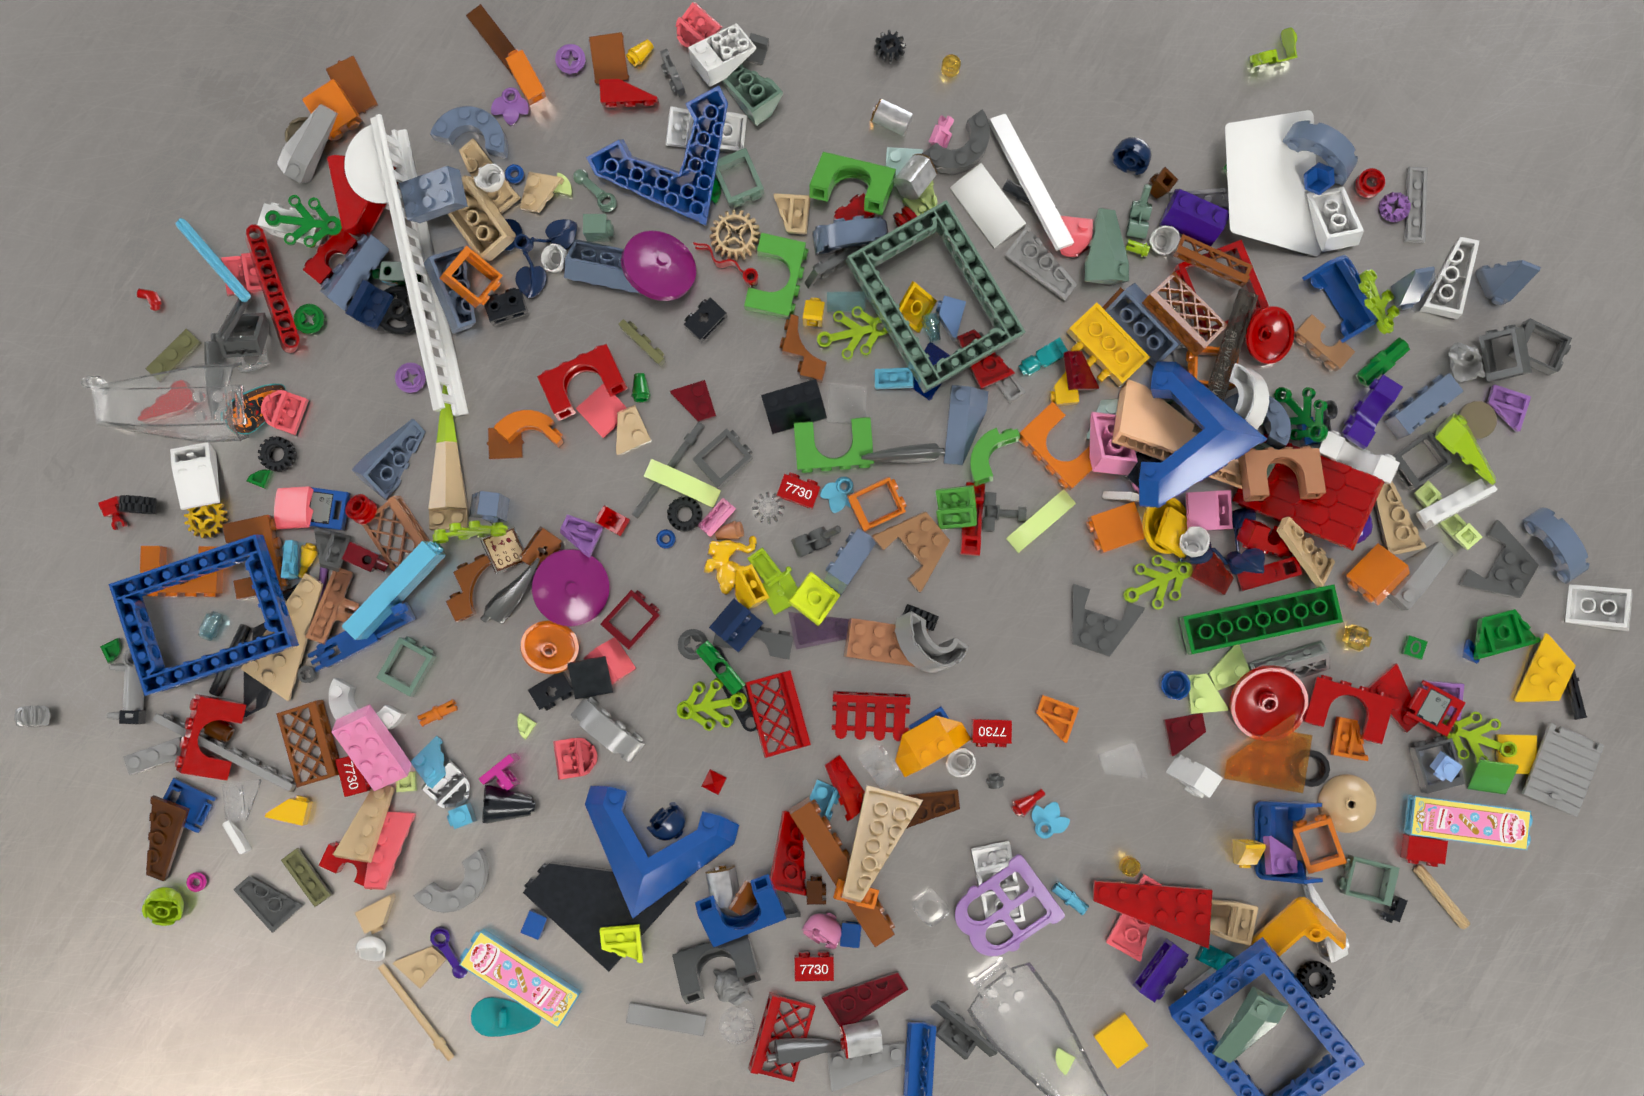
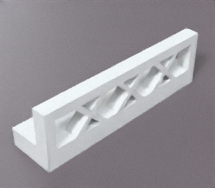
[1416,479,1497,530]

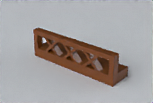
[1173,234,1253,287]

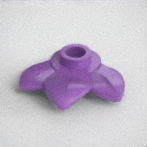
[491,87,529,125]

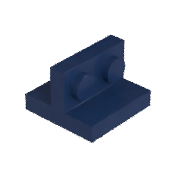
[345,279,394,330]
[709,598,764,653]

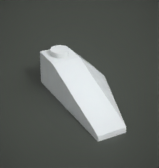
[1303,883,1349,963]

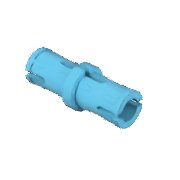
[1051,881,1089,915]

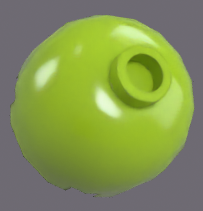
[142,887,184,926]

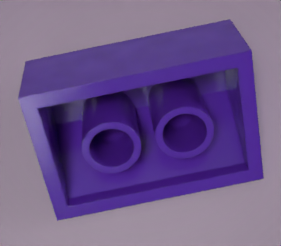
[1159,189,1229,247]
[1133,938,1189,1003]

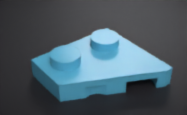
[410,736,446,788]

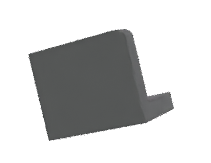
[746,33,769,65]

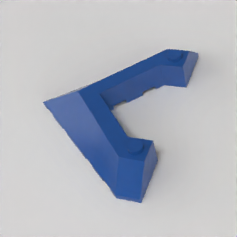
[586,85,728,225]
[1139,361,1267,508]
[585,786,739,919]

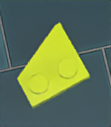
[600,924,643,963]

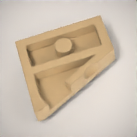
[520,172,564,213]
[774,193,811,235]
[616,405,651,455]
[393,945,447,989]

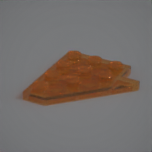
[1224,715,1313,793]

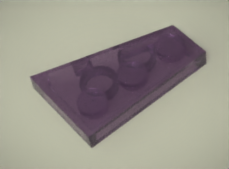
[788,612,849,650]

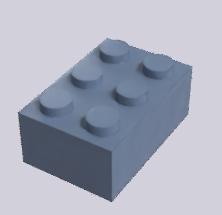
[399,166,468,223]

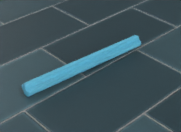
[175,218,251,302]

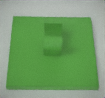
[1467,759,1519,795]

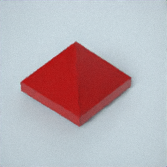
[701,769,727,795]

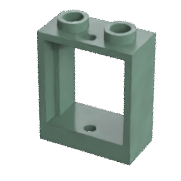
[715,148,764,208]
[376,636,437,697]
[1339,854,1400,906]

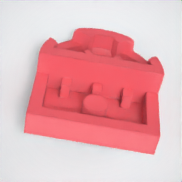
[676,2,723,48]
[1060,216,1093,257]
[261,390,309,435]
[553,738,597,780]

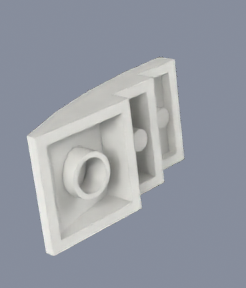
[665,106,747,153]
[971,841,1025,929]

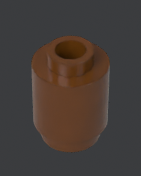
[203,720,235,743]

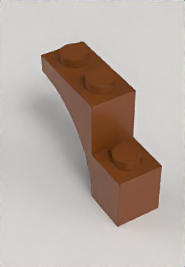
[779,314,827,383]
[446,554,493,622]

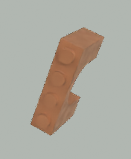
[1238,446,1326,501]

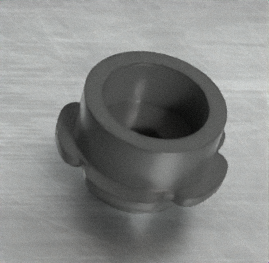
[986,773,1005,789]

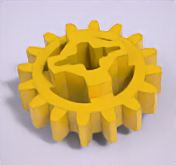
[184,503,228,539]

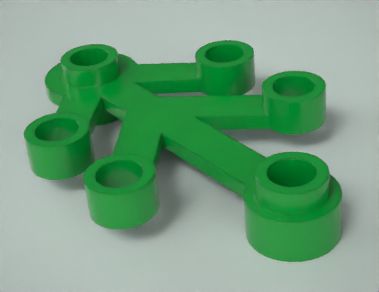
[265,195,342,248]
[1274,387,1328,442]

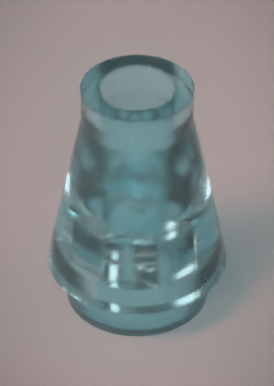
[921,312,941,342]

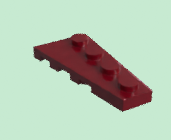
[822,972,908,1027]

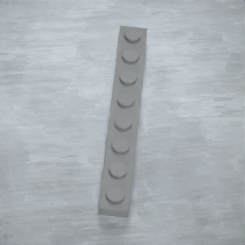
[153,712,296,792]

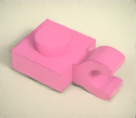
[929,115,954,148]

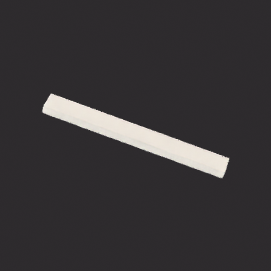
[989,114,1074,251]

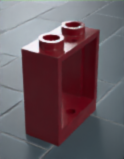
[600,590,661,650]

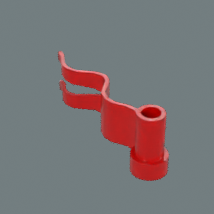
[693,242,758,288]

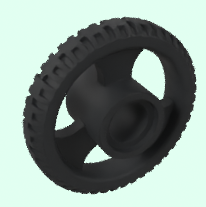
[380,285,415,335]

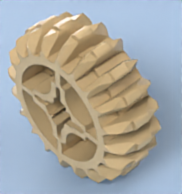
[709,209,761,261]

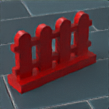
[832,691,911,741]

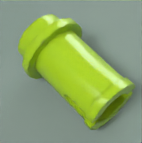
[1125,239,1151,258]

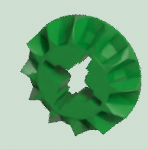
[294,304,325,334]

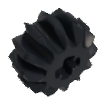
[874,30,906,64]

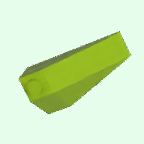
[1435,413,1496,485]

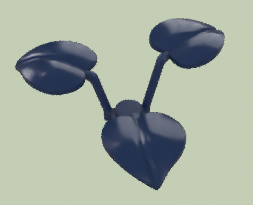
[504,219,578,298]
[1180,508,1265,574]

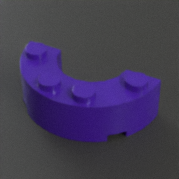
[1341,374,1403,449]

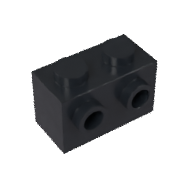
[484,288,529,325]

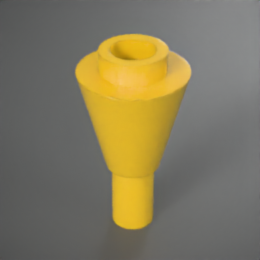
[298,543,318,578]

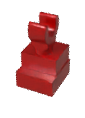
[98,496,127,530]

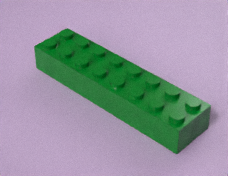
[1179,584,1343,655]

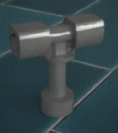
[982,492,1027,532]

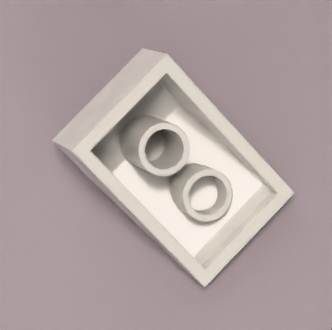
[1307,187,1364,252]
[1565,584,1633,631]

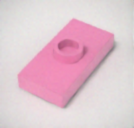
[698,498,736,537]

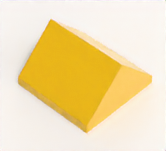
[899,281,937,333]

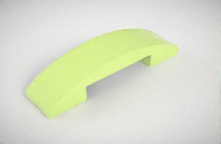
[644,459,721,508]
[1413,480,1482,550]
[1006,489,1076,553]

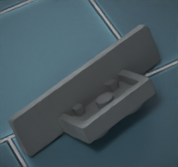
[931,1000,999,1060]

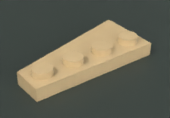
[459,138,520,214]

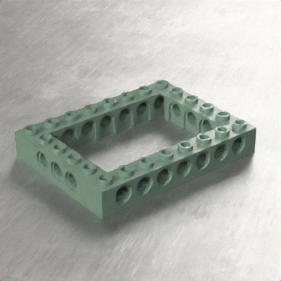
[846,200,1026,393]

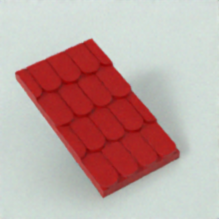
[1232,434,1385,551]

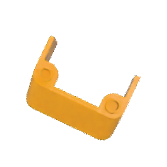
[1251,897,1346,957]

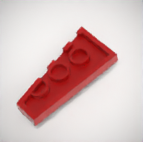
[770,811,807,896]

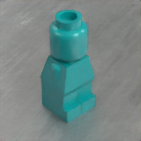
[1018,337,1068,376]

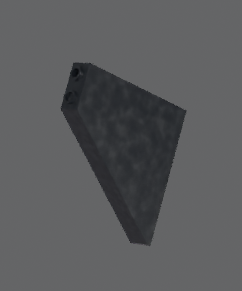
[523,862,689,972]

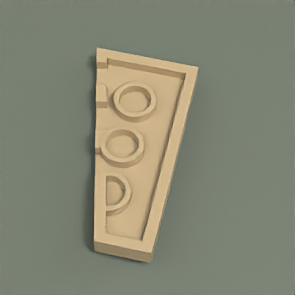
[1375,481,1427,555]
[1276,517,1335,588]
[333,786,394,863]

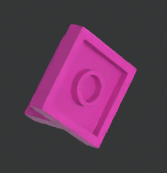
[478,753,520,791]

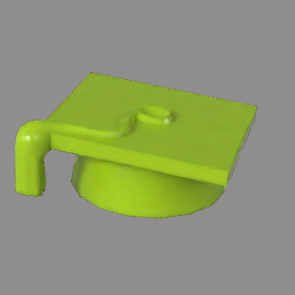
[762,566,798,615]

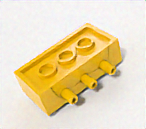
[1066,302,1150,387]

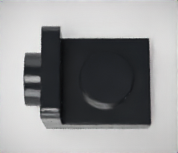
[1376,896,1408,923]

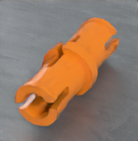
[417,699,458,727]

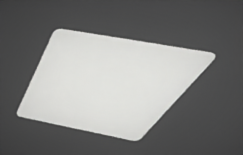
[1225,110,1321,257]

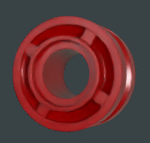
[1354,168,1385,198]
[893,206,917,227]
[345,494,377,525]

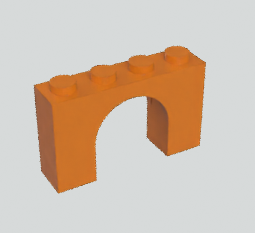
[1018,402,1092,490]
[140,546,223,597]

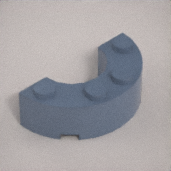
[430,106,509,159]
[1282,120,1358,186]
[812,216,888,255]
[1223,393,1291,450]
[1523,508,1589,584]

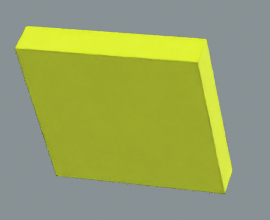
[788,572,840,626]

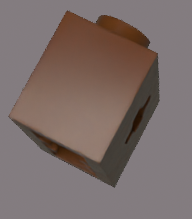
[519,526,561,569]

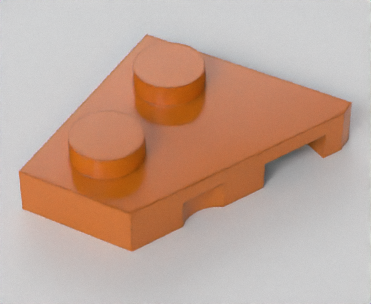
[1330,716,1369,761]

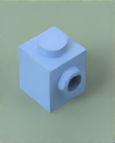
[1430,751,1463,782]

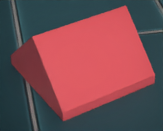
[583,637,636,685]

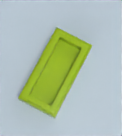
[747,547,784,587]

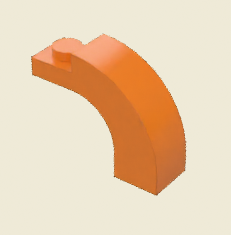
[494,410,564,448]

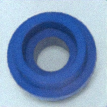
[505,164,524,184]
[656,529,676,549]

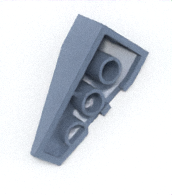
[1391,267,1435,310]

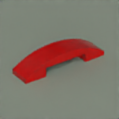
[960,482,985,556]

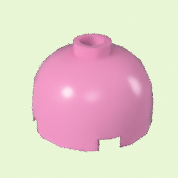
[802,912,842,949]

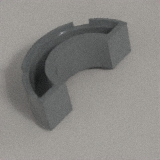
[921,109,990,175]

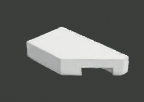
[1102,491,1139,502]
[222,820,252,855]

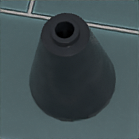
[482,785,535,824]

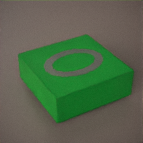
[1402,635,1428,660]

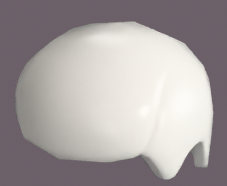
[474,164,505,193]
[1149,226,1181,255]
[541,243,568,273]
[1179,526,1210,557]
[946,748,976,778]
[355,936,386,961]

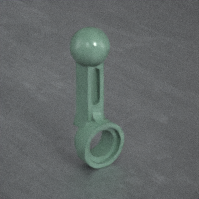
[573,169,617,212]

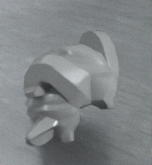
[1448,342,1486,383]
[713,968,753,1006]

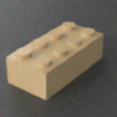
[448,175,516,261]

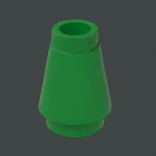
[631,373,650,403]

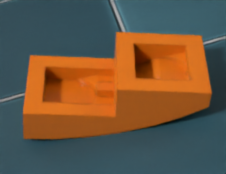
[833,879,879,909]

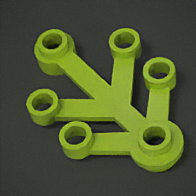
[1358,269,1400,334]
[817,306,887,359]
[432,520,508,544]
[1123,555,1193,610]
[677,678,747,731]
[1443,712,1517,764]

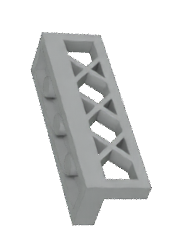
[1248,640,1330,679]

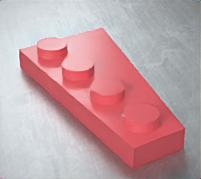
[364,812,416,890]
[1106,874,1162,962]

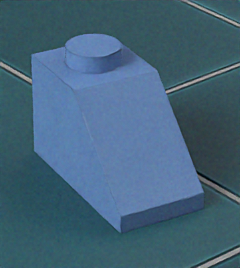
[936,296,966,341]

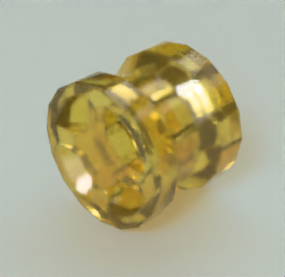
[941,54,961,78]
[1119,856,1141,877]

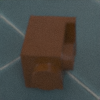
[1149,167,1178,199]
[806,875,826,905]

